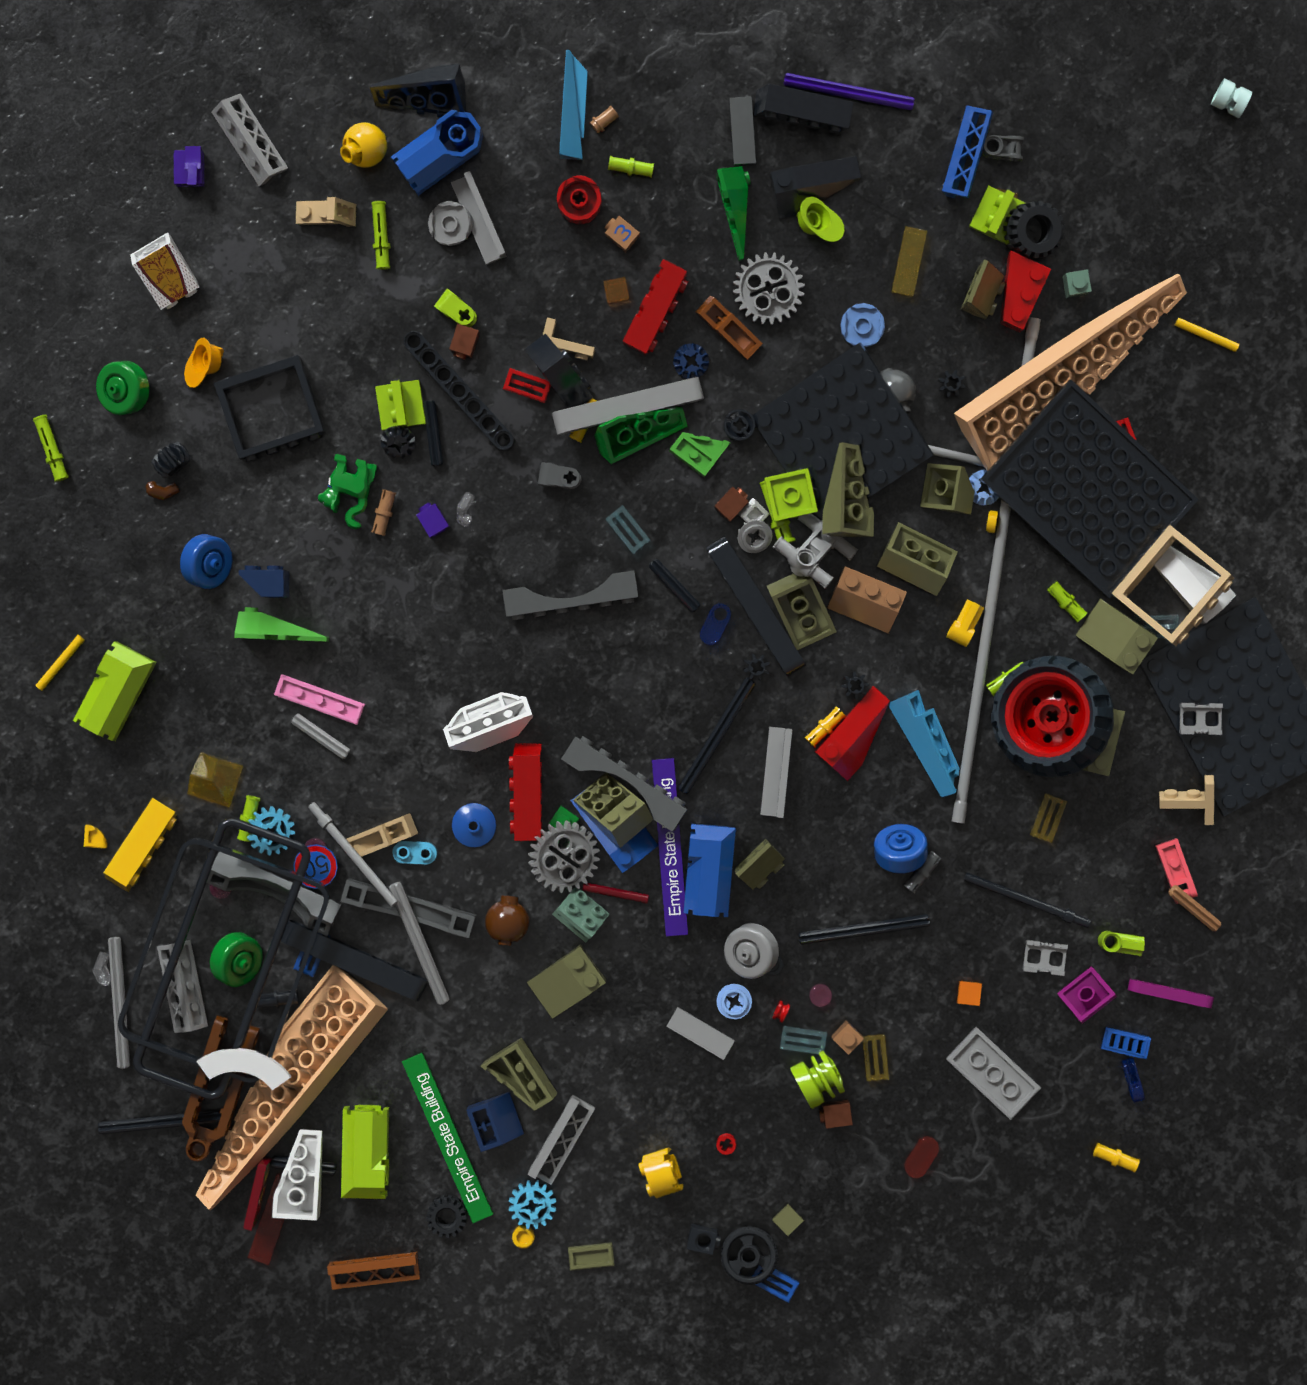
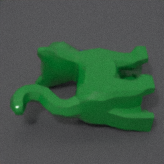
[318,454,378,529]

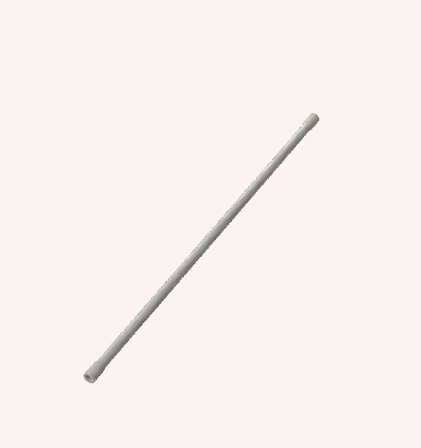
[952,317,1041,823]

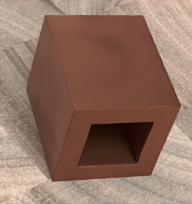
[449,324,480,360]
[714,487,749,522]
[819,1100,853,1128]

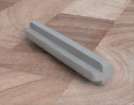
[291,714,350,759]

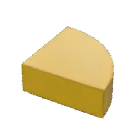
[84,824,107,848]

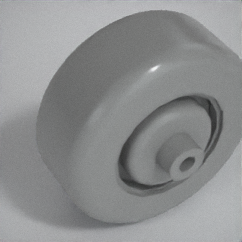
[724,923,779,979]

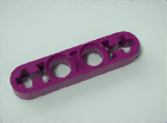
[1127,979,1214,1008]

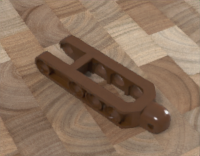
[182,1015,260,1161]

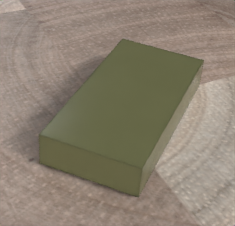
[568,1242,614,1271]

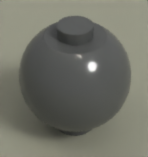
[881,368,916,415]

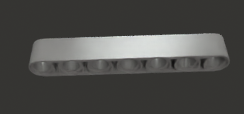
[552,377,704,435]

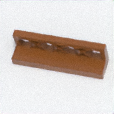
[327,1252,420,1290]

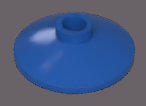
[452,803,496,847]

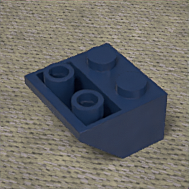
[239,566,289,598]
[466,1092,524,1152]

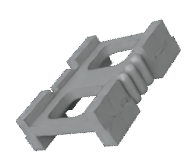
[1179,703,1223,735]
[1023,940,1068,976]

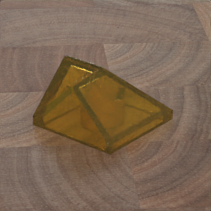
[187,752,243,807]

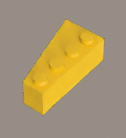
[103,798,177,892]

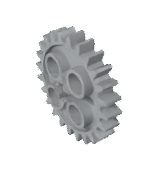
[733,252,805,325]
[528,820,600,893]

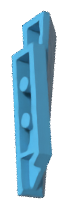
[559,50,588,160]
[888,690,960,797]

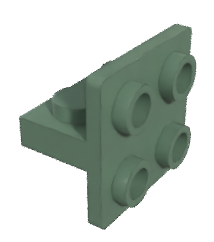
[552,887,609,943]

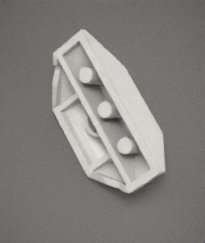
[443,692,533,752]

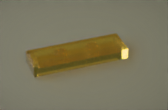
[891,226,927,297]

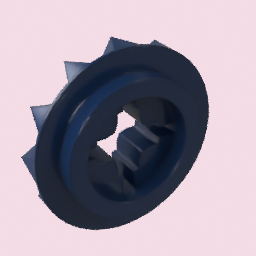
[673,343,709,379]

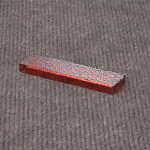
[248,1173,285,1265]

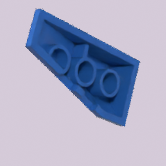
[570,789,658,873]

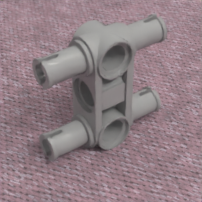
[773,513,858,589]

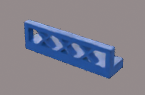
[942,105,993,198]

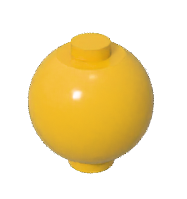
[340,122,387,168]

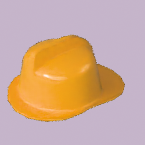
[184,338,224,388]

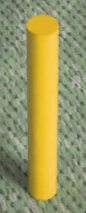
[1175,317,1239,352]
[35,635,85,691]

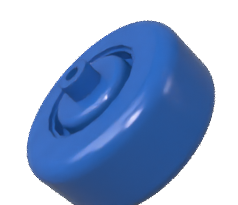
[180,534,232,589]
[874,824,928,873]

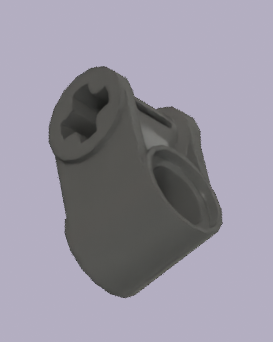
[981,135,1024,162]
[538,462,581,489]

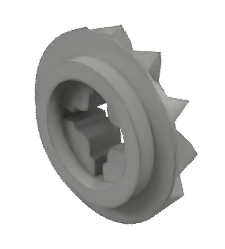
[737,519,772,553]

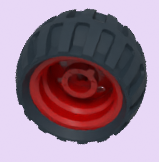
[991,656,1114,777]

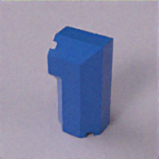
[391,110,483,196]
[683,823,736,917]

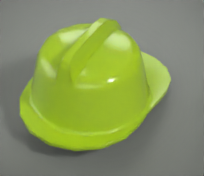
[796,197,844,242]

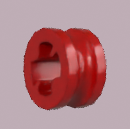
[772,1000,790,1023]
[716,1133,736,1155]

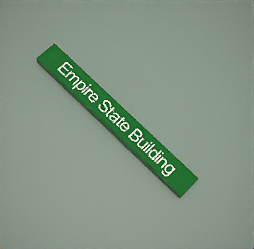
[402,1052,493,1223]

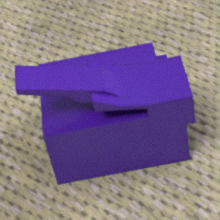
[174,146,205,187]

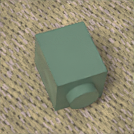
[1062,269,1092,298]

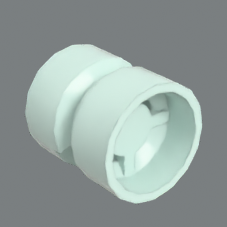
[1211,78,1252,118]

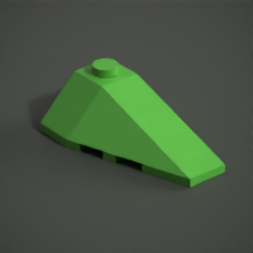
[234,607,329,642]

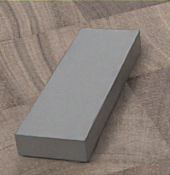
[666,1007,735,1060]

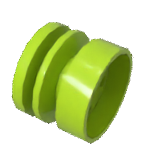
[790,1050,845,1109]

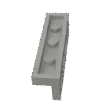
[212,94,288,186]
[451,171,507,265]
[760,727,792,818]
[157,940,208,1033]
[528,1095,595,1185]

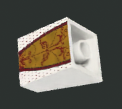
[130,233,199,310]

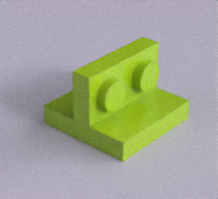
[969,185,1025,245]
[375,380,426,431]
[764,468,818,522]

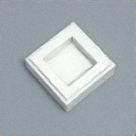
[738,498,769,523]

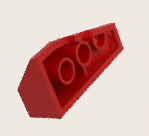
[814,686,890,781]

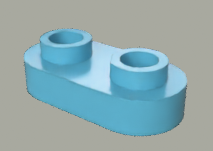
[392,841,437,865]

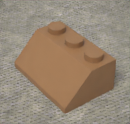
[827,566,907,633]

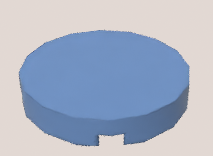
[840,303,885,348]

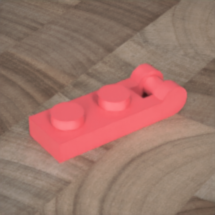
[1155,838,1198,904]

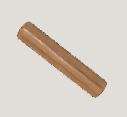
[1168,885,1221,932]

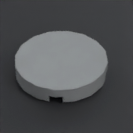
[428,201,473,246]

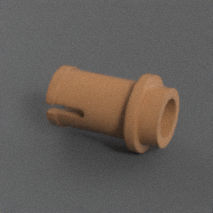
[590,106,619,133]

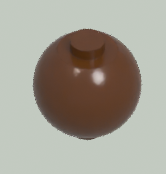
[485,896,529,946]

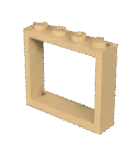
[1112,525,1234,646]

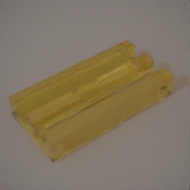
[1030,793,1067,843]
[863,1034,889,1081]

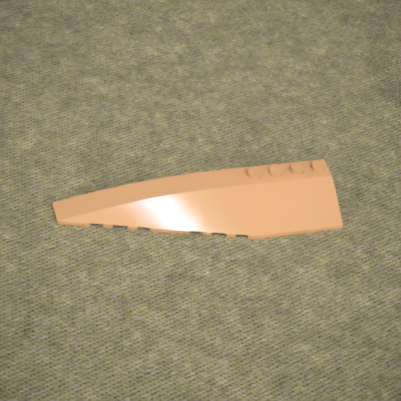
[954,274,1187,471]
[196,965,388,1210]

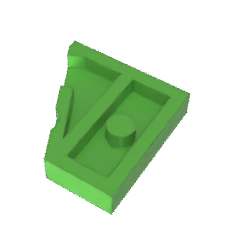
[669,432,730,477]

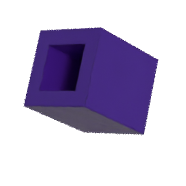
[416,502,450,539]

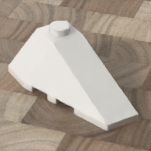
[1154,546,1236,624]
[272,1129,322,1220]

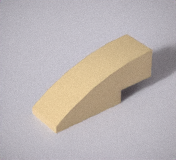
[346,813,418,857]

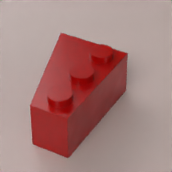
[1000,251,1051,333]

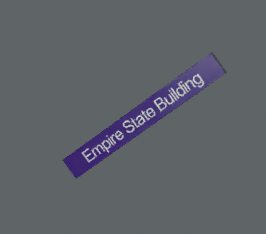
[652,758,688,936]

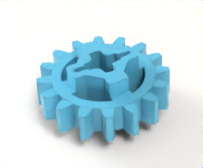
[247,806,295,855]
[509,1180,556,1229]

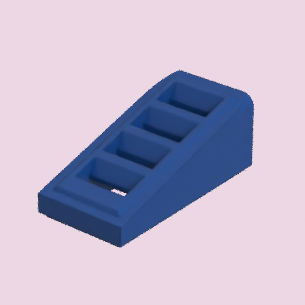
[1101,1027,1151,1059]

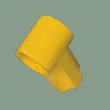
[946,599,984,647]

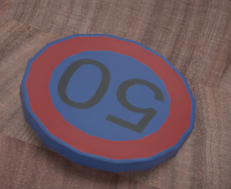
[293,844,338,889]

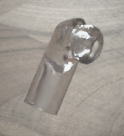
[456,492,475,527]
[93,952,111,986]

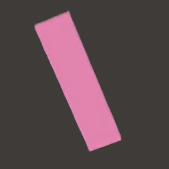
[274,674,365,725]

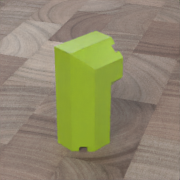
[73,642,156,741]
[341,1105,389,1199]

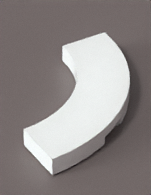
[197,1048,291,1090]

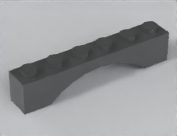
[502,571,638,620]
[561,736,688,832]
[207,852,341,936]
[340,878,477,938]

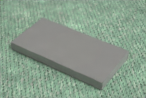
[946,1027,1041,1120]

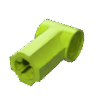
[1098,931,1145,956]

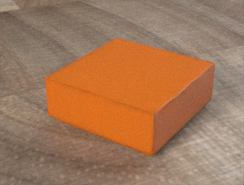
[957,981,982,1006]

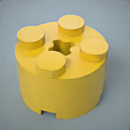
[639,1147,683,1198]

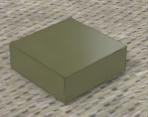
[772,1204,804,1236]

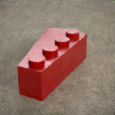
[623,259,689,356]
[509,743,542,841]

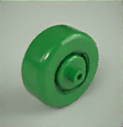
[96,361,149,415]
[210,932,263,987]

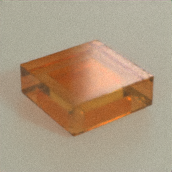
[603,277,629,304]

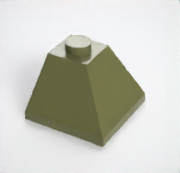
[920,463,975,514]

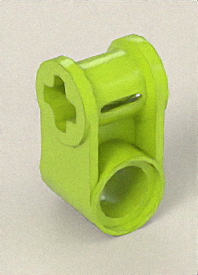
[434,289,477,327]

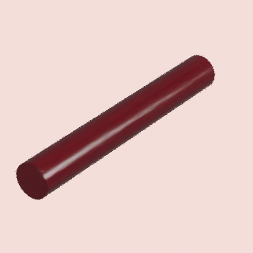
[582,883,649,903]

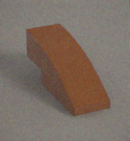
[695,296,763,360]

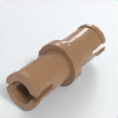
[371,489,396,536]

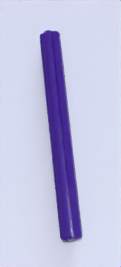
[784,73,915,110]

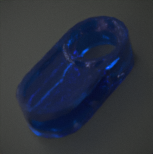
[700,604,731,645]
[1121,1058,1145,1103]

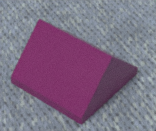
[1057,966,1117,1024]

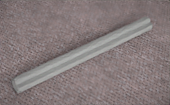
[389,882,449,1005]
[108,937,130,1069]

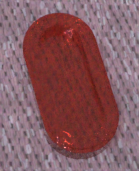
[904,1136,939,1178]

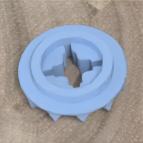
[969,470,999,505]
[717,983,752,1019]

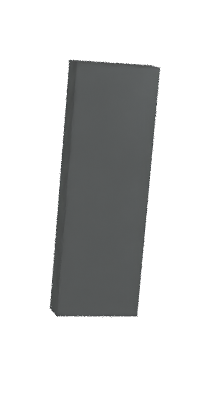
[729,96,756,166]

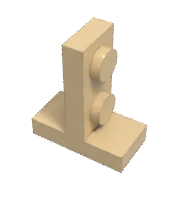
[296,197,356,227]
[543,318,595,361]
[1159,775,1214,825]

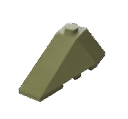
[822,442,874,537]

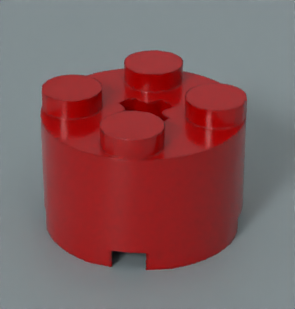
[557,175,602,224]

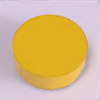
[986,510,998,533]
[512,1225,535,1248]

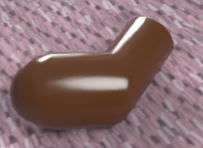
[146,481,180,500]

